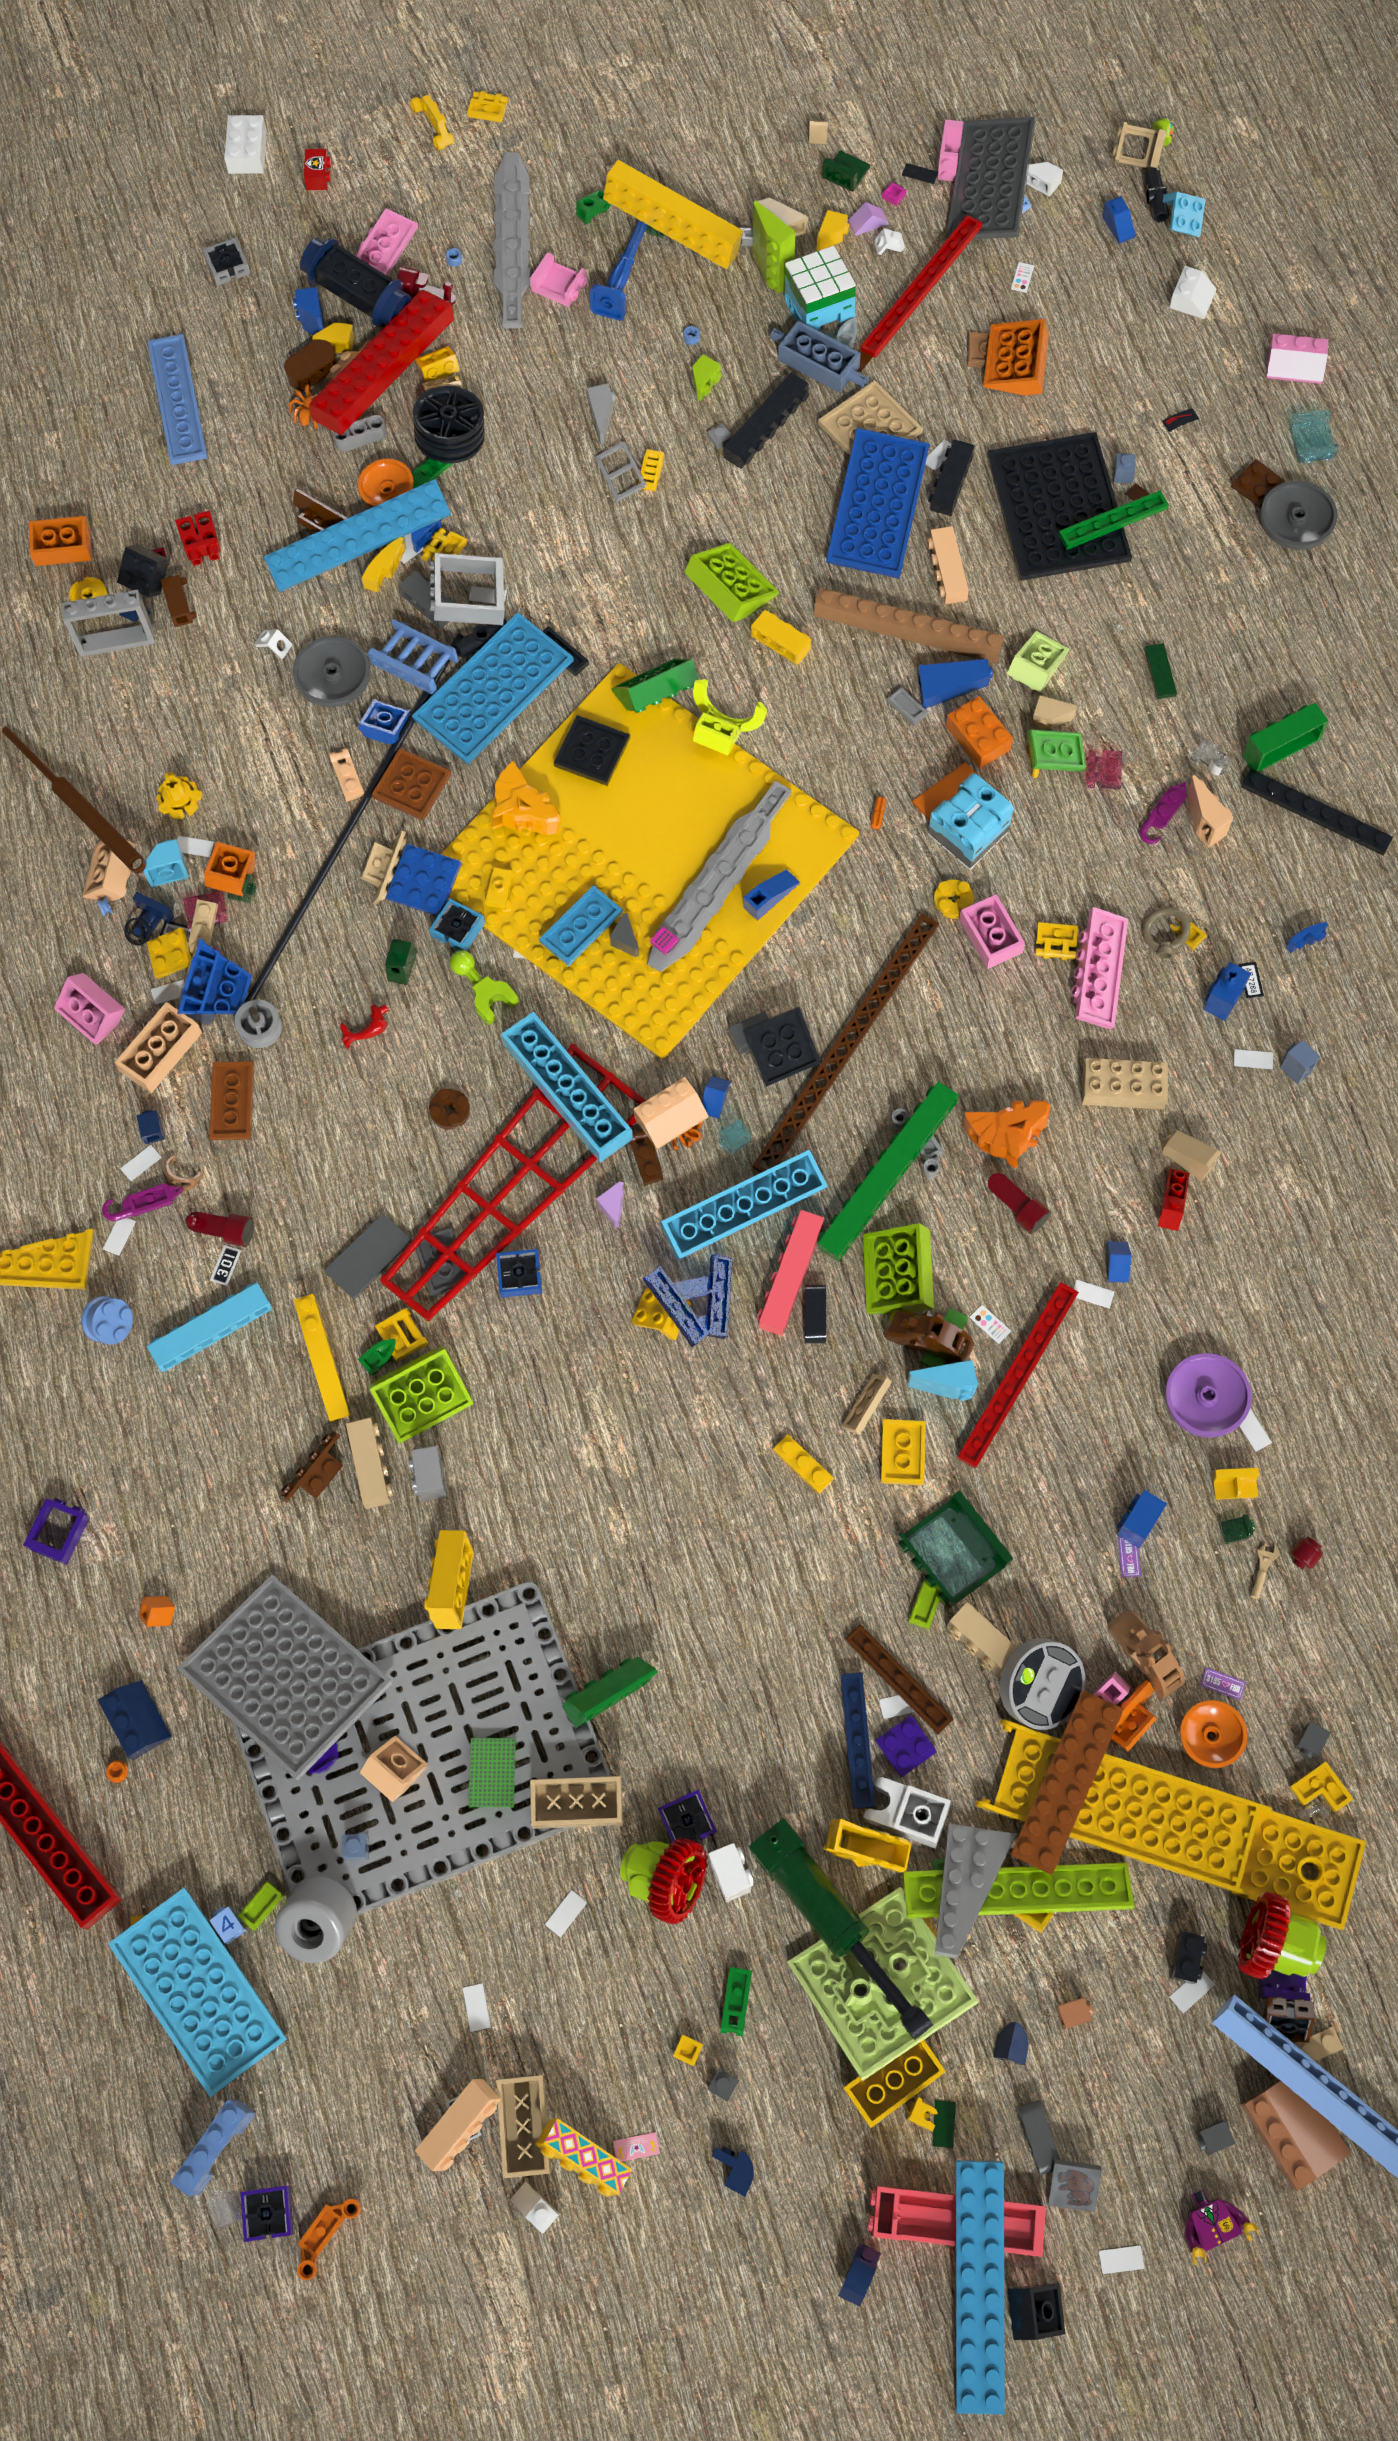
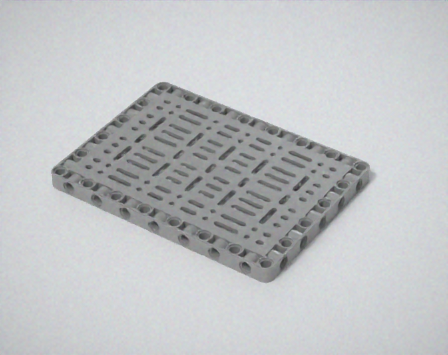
[232,1582,611,1933]

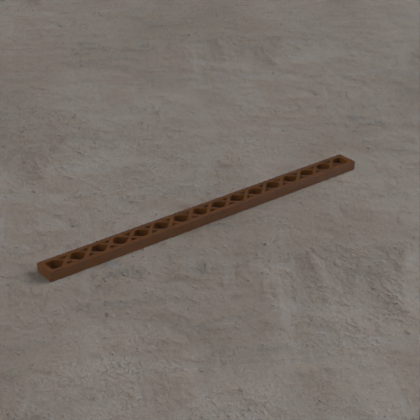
[753,914,939,1173]

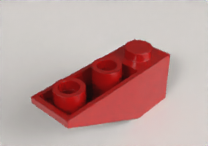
[1158,1168,1190,1231]

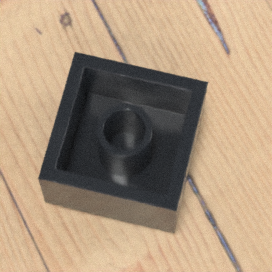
[117,544,169,598]

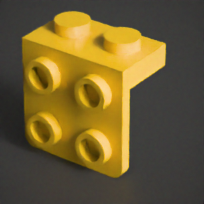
[632,1287,691,1340]

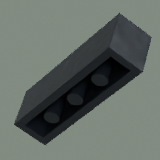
[928,439,975,517]

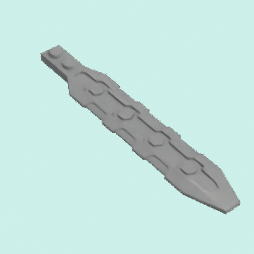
[494,152,530,329]
[648,781,792,972]

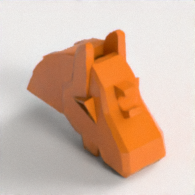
[963,1100,1051,1168]

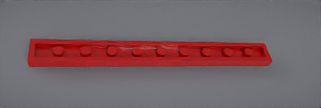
[860,215,982,358]
[957,1282,1079,1469]

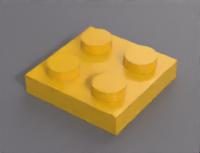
[147,927,191,979]

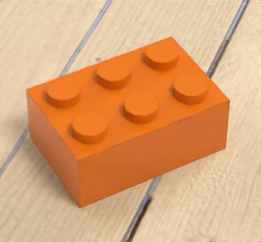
[29,516,92,566]
[946,696,1013,769]

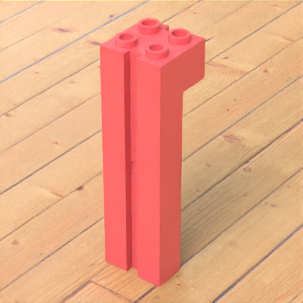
[867,2185,1046,2257]

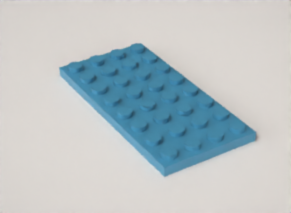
[412,612,574,765]

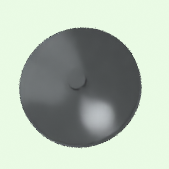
[1260,481,1337,550]
[293,636,371,707]

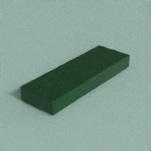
[1144,643,1177,699]

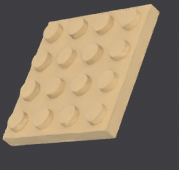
[818,380,923,456]

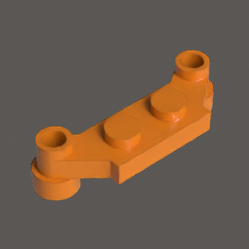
[297,2198,361,2280]

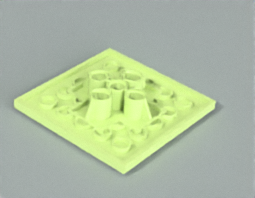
[787,1887,978,2081]

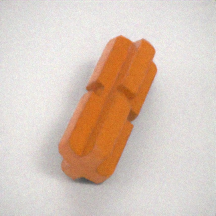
[871,797,886,830]

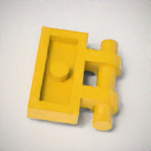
[467,90,509,123]
[421,528,467,561]
[1035,922,1078,961]

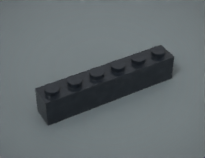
[724,372,809,469]

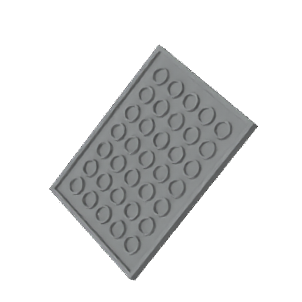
[177,1575,393,1781]

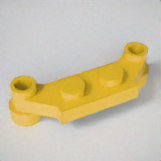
[410,95,454,151]

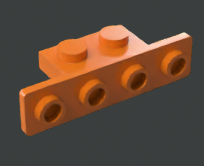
[1110,1680,1157,1752]

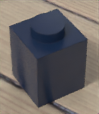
[136,1110,165,1145]

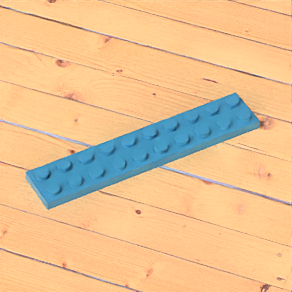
[264,479,451,592]
[956,2160,1005,2415]

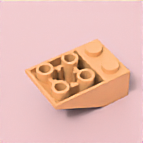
[1186,775,1233,848]

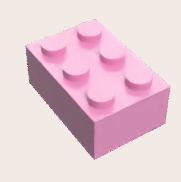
[959,894,1025,969]

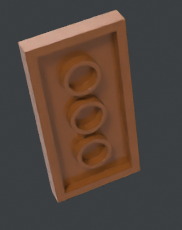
[209,1061,254,1140]

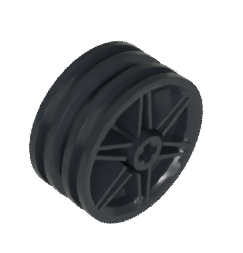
[413,386,485,463]

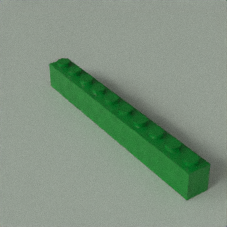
[817,1081,959,1262]

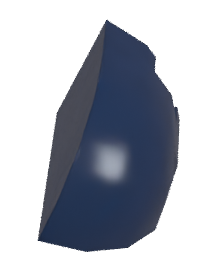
[993,2022,1028,2065]

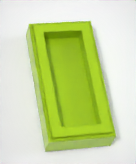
[908,1581,939,1630]
[237,1880,285,1931]

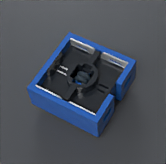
[496,1249,542,1298]

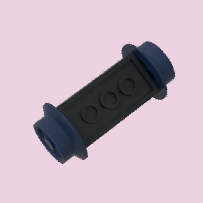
[300,237,411,327]

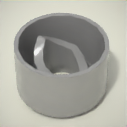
[275,1877,357,1963]

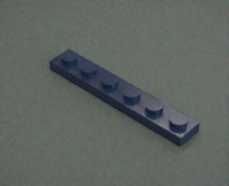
[840,1673,876,1809]

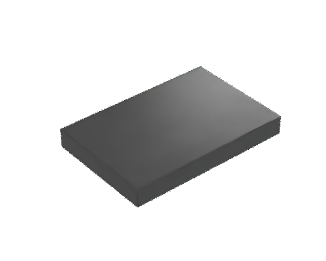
[415,1227,471,1298]

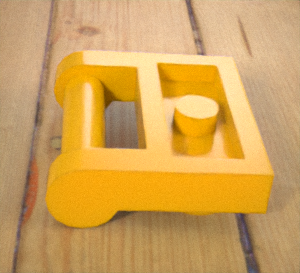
[375,1308,429,1362]

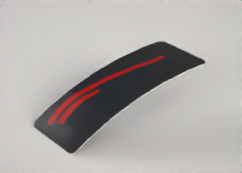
[1162,409,1199,432]

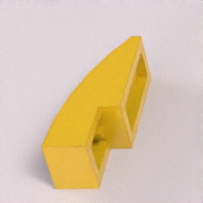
[362,537,406,592]

